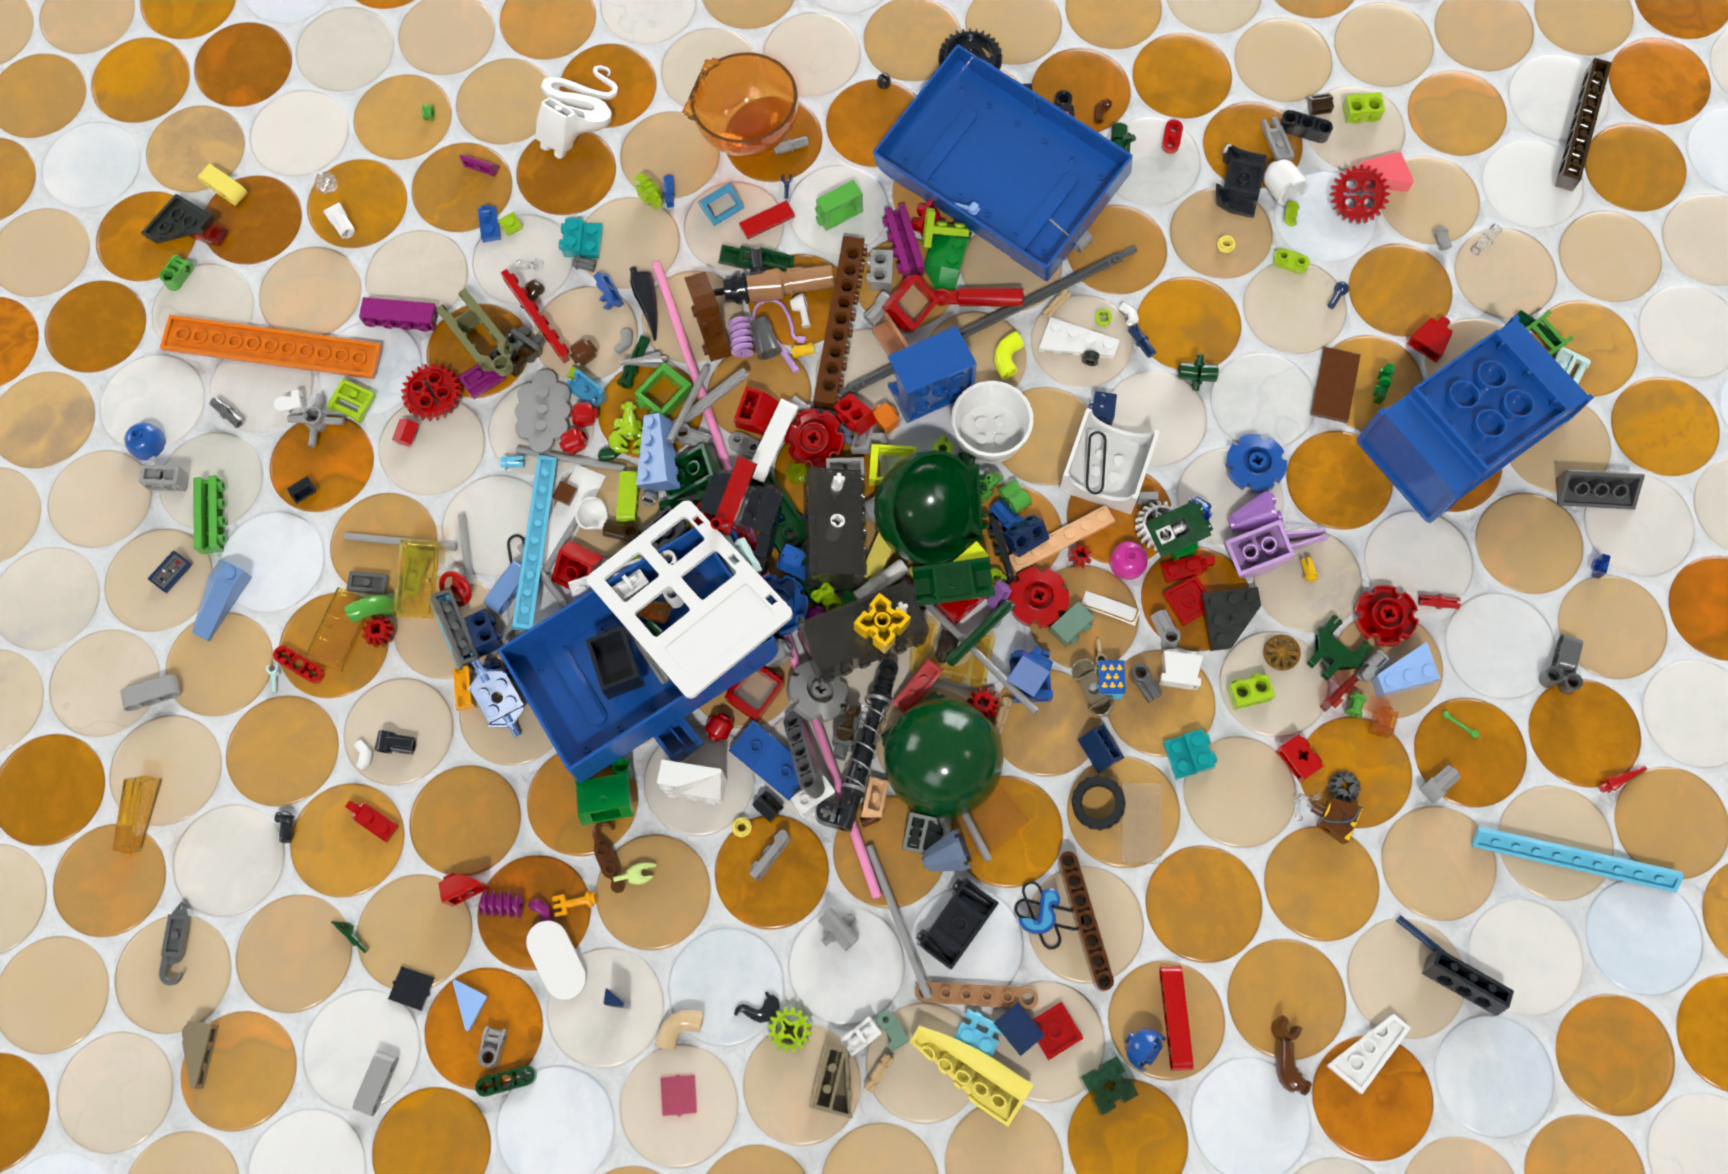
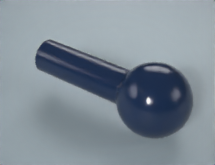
[1328,281,1349,309]

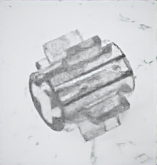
[314,172,338,194]

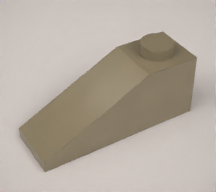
[182,1021,219,1089]

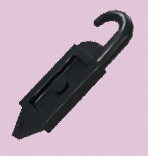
[987,513,1014,584]

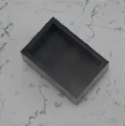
[586,625,645,700]

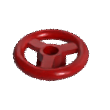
[439,571,472,607]

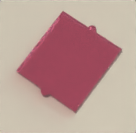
[660,1074,697,1117]

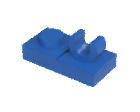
[478,204,501,243]
[593,272,624,310]

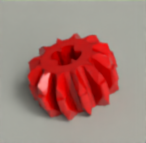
[361,615,396,648]
[967,687,1000,719]

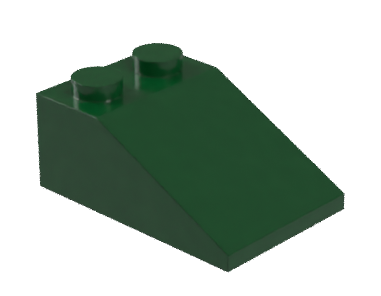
[665,443,722,500]

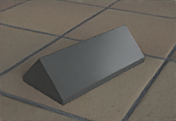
[1556,469,1645,510]

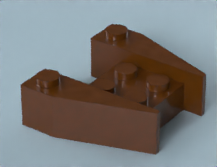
[684,272,732,362]

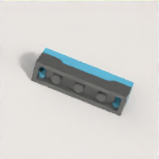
[429,588,479,670]

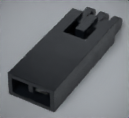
[754,505,782,575]

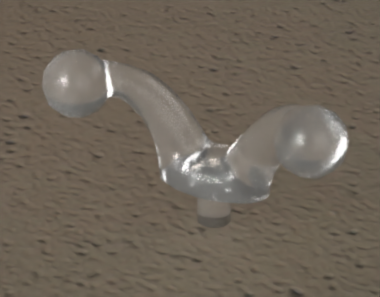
[1293,793,1322,821]

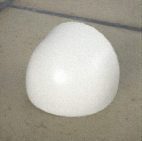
[575,497,608,530]

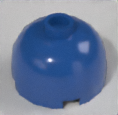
[124,422,166,461]
[1126,1028,1165,1072]

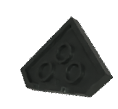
[141,194,215,244]
[1201,587,1261,651]

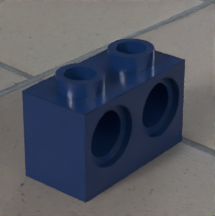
[1002,515,1050,557]
[464,608,503,657]

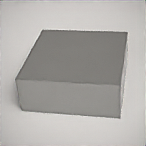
[1136,492,1158,505]

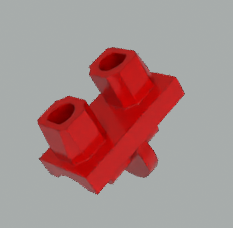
[911,200,942,237]

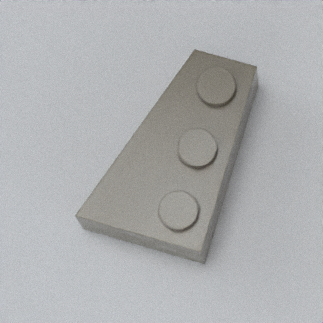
[809,1044,852,1118]

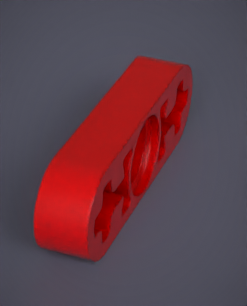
[273,646,325,684]

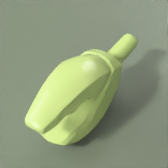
[613,862,656,885]

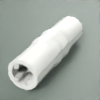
[853,559,909,606]

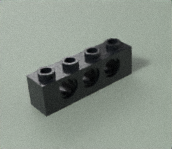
[1421,948,1514,1016]

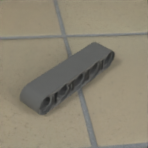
[783,712,825,799]

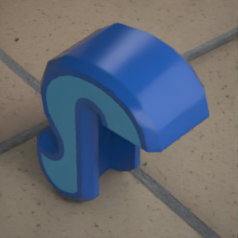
[1018,888,1060,934]

